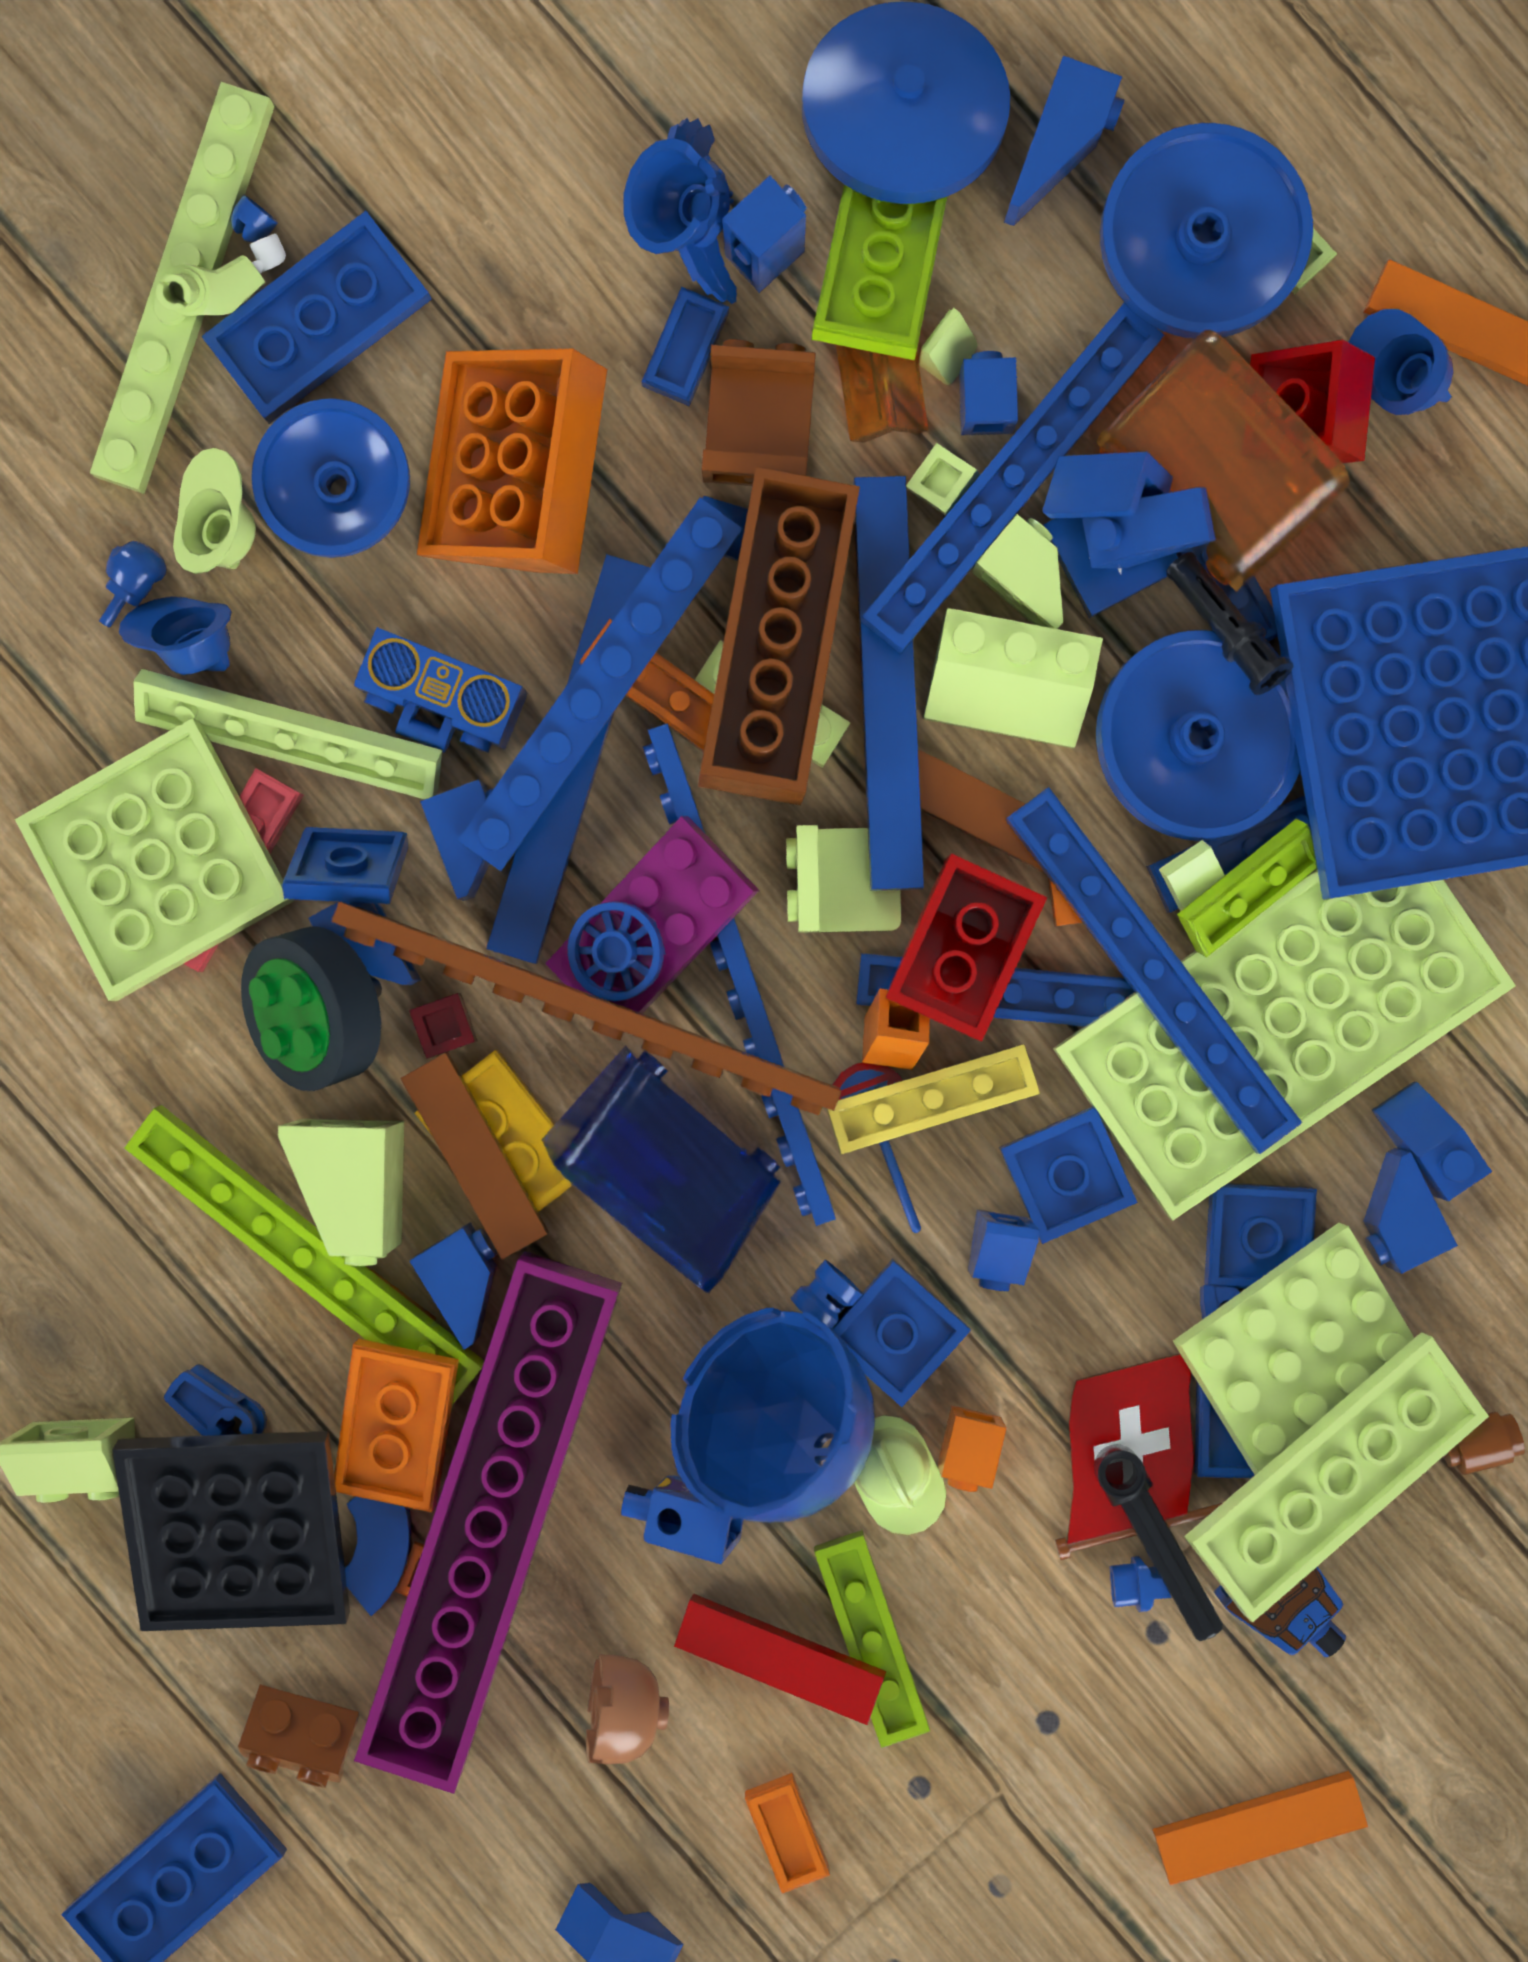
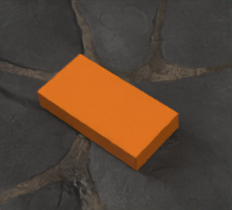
[745,1773,830,1894]

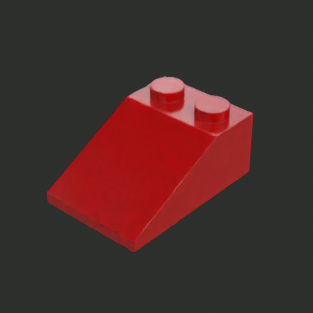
[885,853,1048,1042]

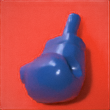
[99,541,167,628]

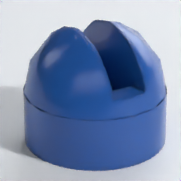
[231,195,278,242]

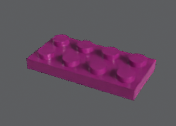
[545,816,760,1013]

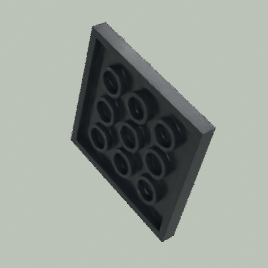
[112,1431,350,1631]

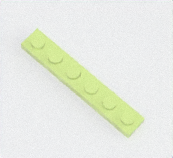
[133,669,442,799]

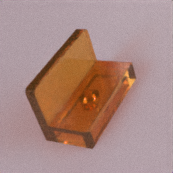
[836,345,928,443]

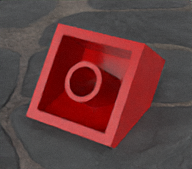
[1241,339,1375,466]

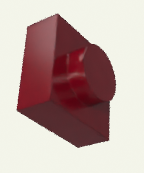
[409,993,478,1059]

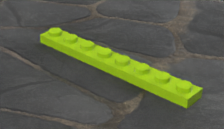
[124,1105,484,1405]

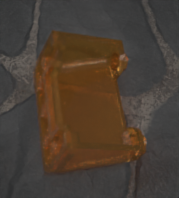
[1096,329,1350,592]

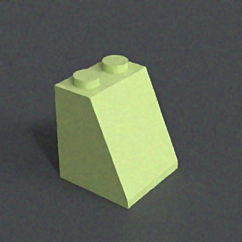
[278,1119,404,1266]

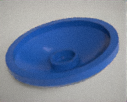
[252,399,410,558]

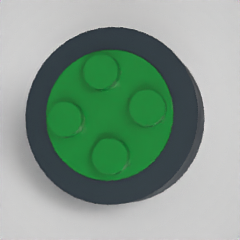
[241,926,382,1091]

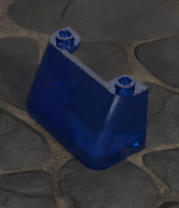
[542,1046,782,1293]

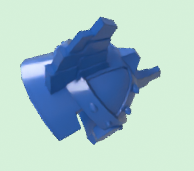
[623,118,737,304]

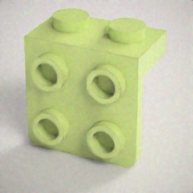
[786,825,901,933]

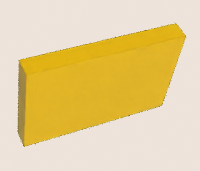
[415,1049,591,1212]

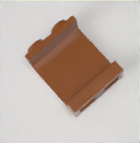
[702,339,816,486]

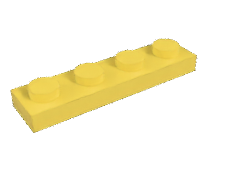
[826,1044,1040,1155]

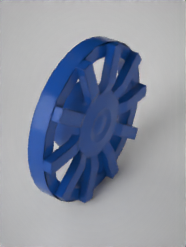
[567,902,665,1001]

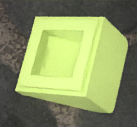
[919,308,978,385]

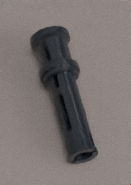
[1166,552,1293,695]

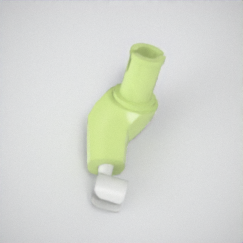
[156,234,286,316]

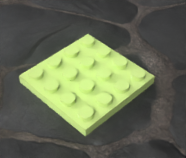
[15,718,294,1001]
[1173,1223,1414,1475]

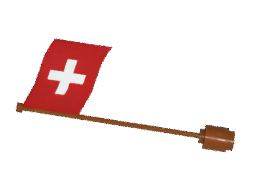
[1055,1353,1525,1560]

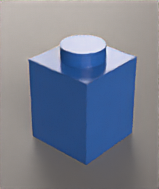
[959,351,1018,435]

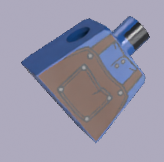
[1214,1567,1346,1657]

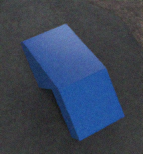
[555,1883,684,1962]

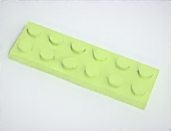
[1184,1332,1489,1622]

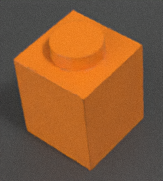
[862,988,930,1070]
[937,1405,1007,1492]

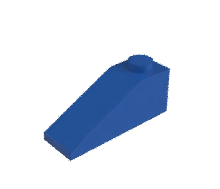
[1004,56,1125,226]

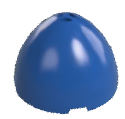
[670,1308,875,1522]

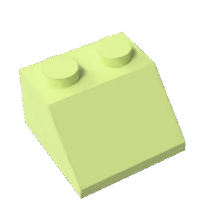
[0,1418,135,1503]

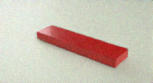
[674,1594,886,1726]

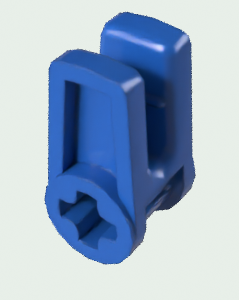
[164,1364,267,1436]

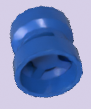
[791,1259,863,1329]

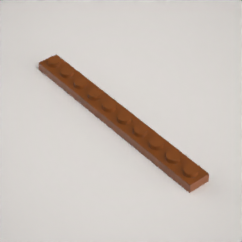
[332,902,841,1116]

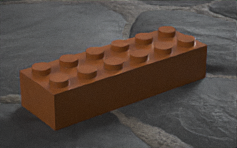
[698,466,860,806]

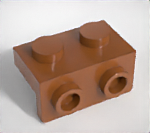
[238,1685,360,1788]

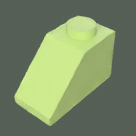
[972,514,1063,629]

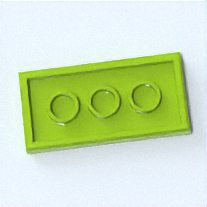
[811,185,947,360]

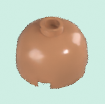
[586,1654,669,1764]

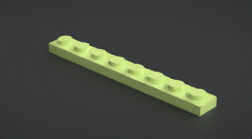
[90,82,275,494]

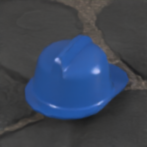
[1349,309,1454,415]
[119,597,232,675]

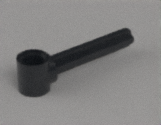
[1094,1444,1223,1641]

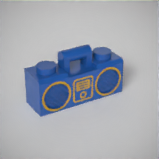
[354,627,528,753]

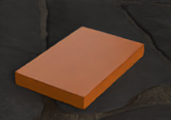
[334,1338,459,1513]

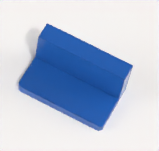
[1043,452,1173,518]

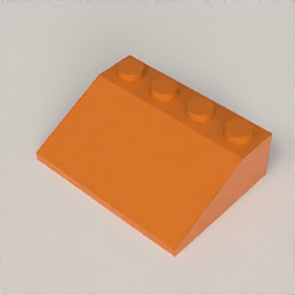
[417,349,608,574]

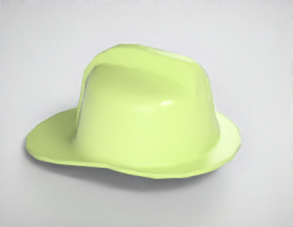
[173,448,256,574]
[854,1415,946,1535]

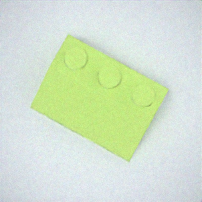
[923,608,1103,748]

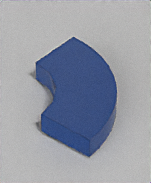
[345,1496,412,1616]

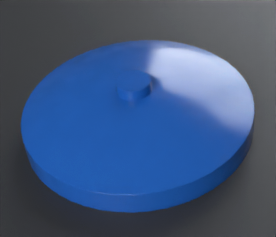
[802,1,1010,204]
[1100,123,1313,339]
[1096,630,1300,841]

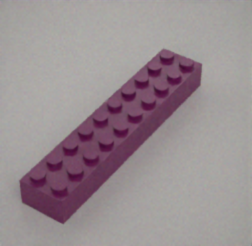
[354,1251,623,1794]

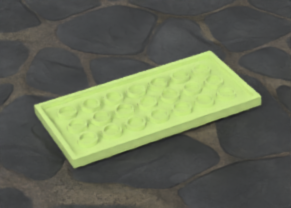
[1053,869,1516,1220]

